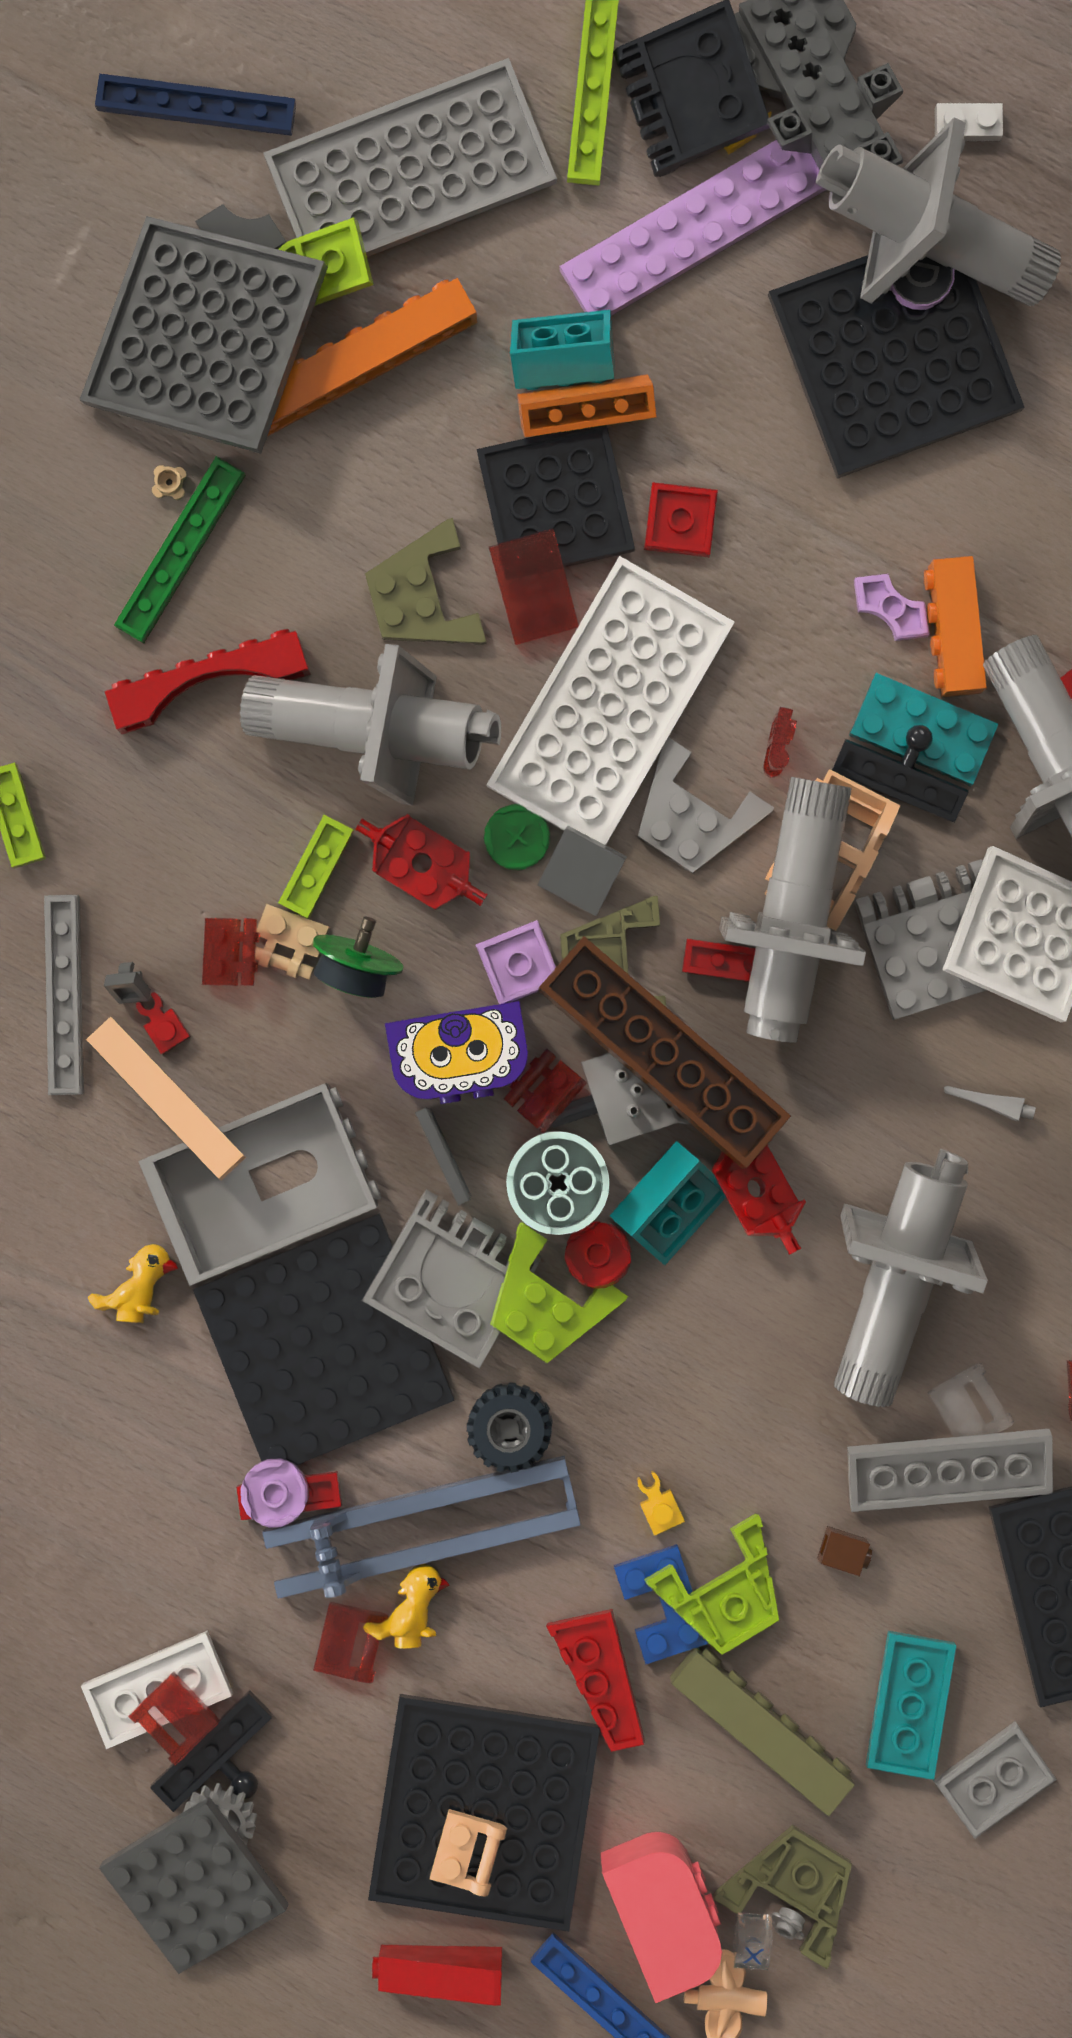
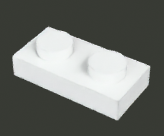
[935,103,1003,141]

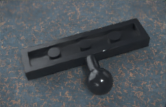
[832,725,969,823]
[150,1690,273,1812]

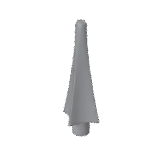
[944,1086,1036,1122]

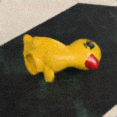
[88,1244,178,1323]
[363,1564,450,1648]

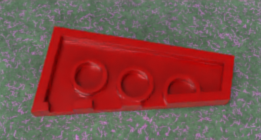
[546,1609,645,1752]

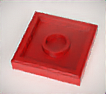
[644,482,718,558]

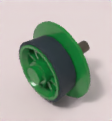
[312,916,404,998]

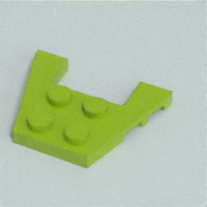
[490,1222,628,1363]
[644,1514,779,1655]

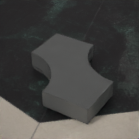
[196,204,286,249]

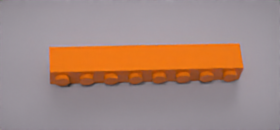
[268,278,477,436]

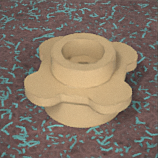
[152,465,187,500]

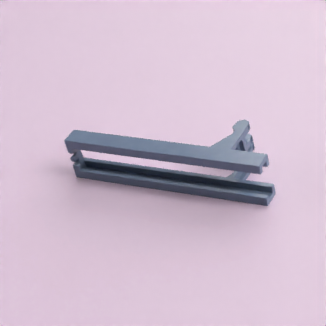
[262,1455,581,1599]

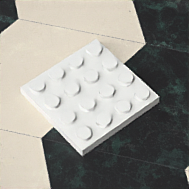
[943,846,1072,1023]

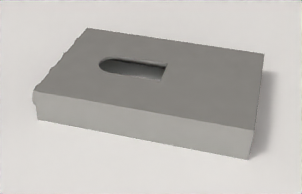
[138,1083,382,1286]

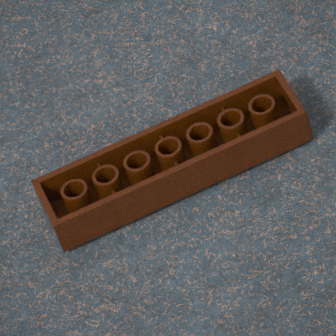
[538,936,791,1169]

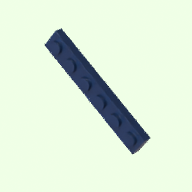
[95,73,296,136]

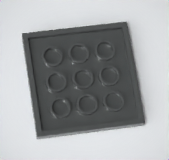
[99,1797,289,1974]

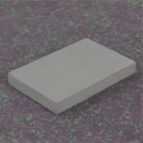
[933,1721,1057,1839]

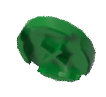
[484,804,550,871]

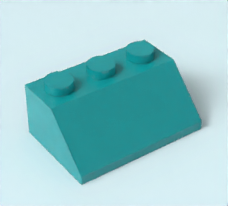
[510,310,615,390]
[609,1141,726,1266]

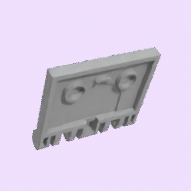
[855,859,986,1020]
[362,1189,542,1369]

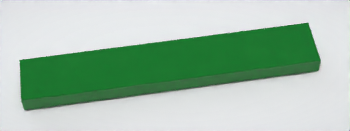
[114,456,246,644]

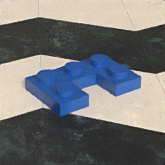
[614,1544,709,1664]

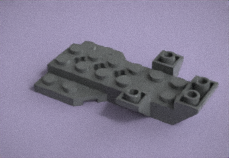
[735,0,903,170]

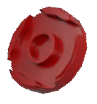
[565,1221,631,1288]

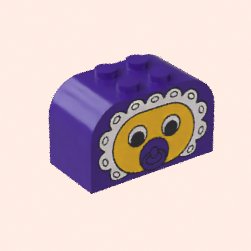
[385,1001,528,1104]

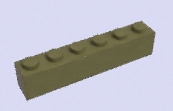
[670,1647,855,1816]

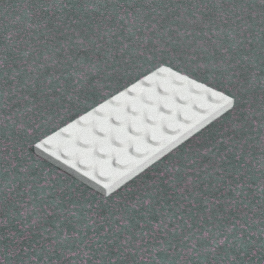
[487,556,734,845]

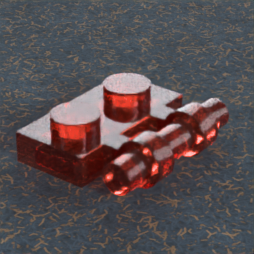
[202,918,260,986]
[503,1049,587,1133]

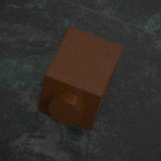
[817,1526,872,1576]

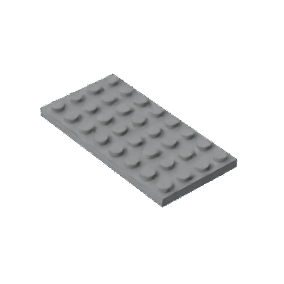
[263,58,557,257]

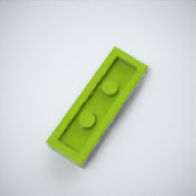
[0,762,46,869]
[278,815,354,919]

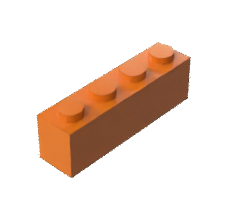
[517,374,656,437]
[924,556,987,697]

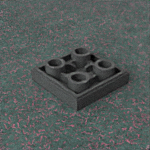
[538,826,627,916]

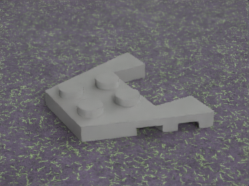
[637,737,774,874]

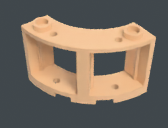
[765,769,900,931]

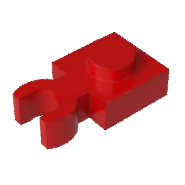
[136,992,191,1055]

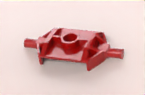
[355,814,488,910]
[712,1140,806,1255]

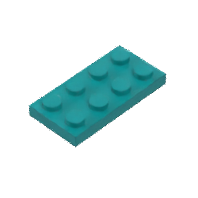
[849,673,998,786]
[865,1631,956,1780]

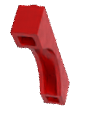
[104,629,311,734]

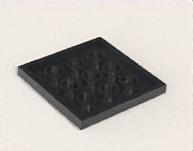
[477,425,635,580]

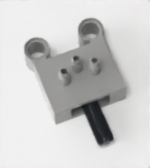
[547,1053,690,1145]

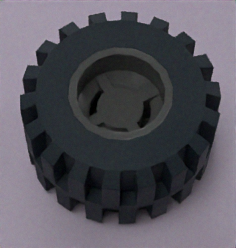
[466,1383,553,1473]

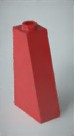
[372,1945,502,2006]

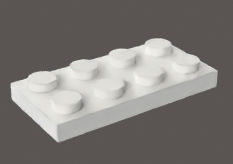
[81,1630,233,1749]

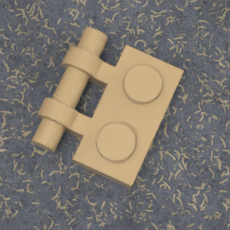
[247,904,330,980]

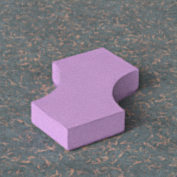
[854,574,929,641]

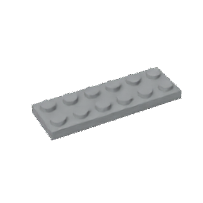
[847,1429,1053,1512]

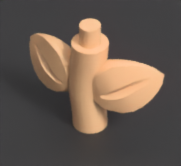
[684,1949,767,2038]

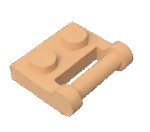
[430,1809,507,1897]

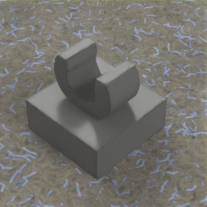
[104,962,151,1004]

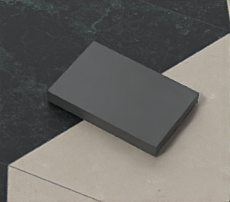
[415,1107,472,1206]

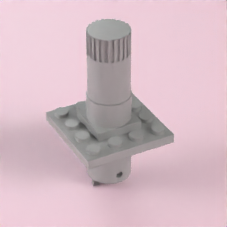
[815,117,1061,306]
[983,635,1072,839]
[240,644,501,805]
[719,777,866,1043]
[834,1149,988,1407]

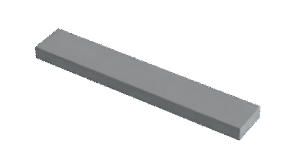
[44,895,84,1095]

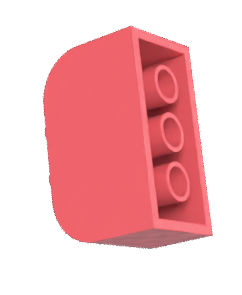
[601,1832,722,2003]

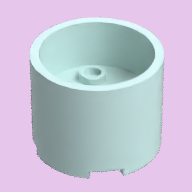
[506,1131,609,1235]

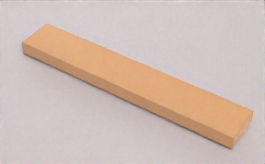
[86,1017,246,1181]

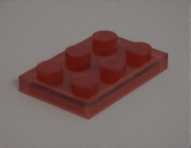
[488,529,579,645]

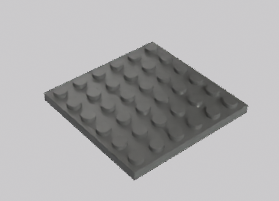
[80,216,328,454]

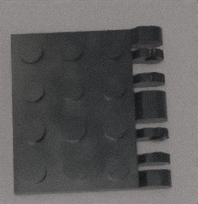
[613,0,770,177]

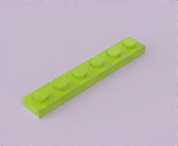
[567,0,619,186]

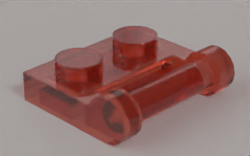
[763,707,797,778]
[313,1601,389,1683]
[128,1671,220,1766]

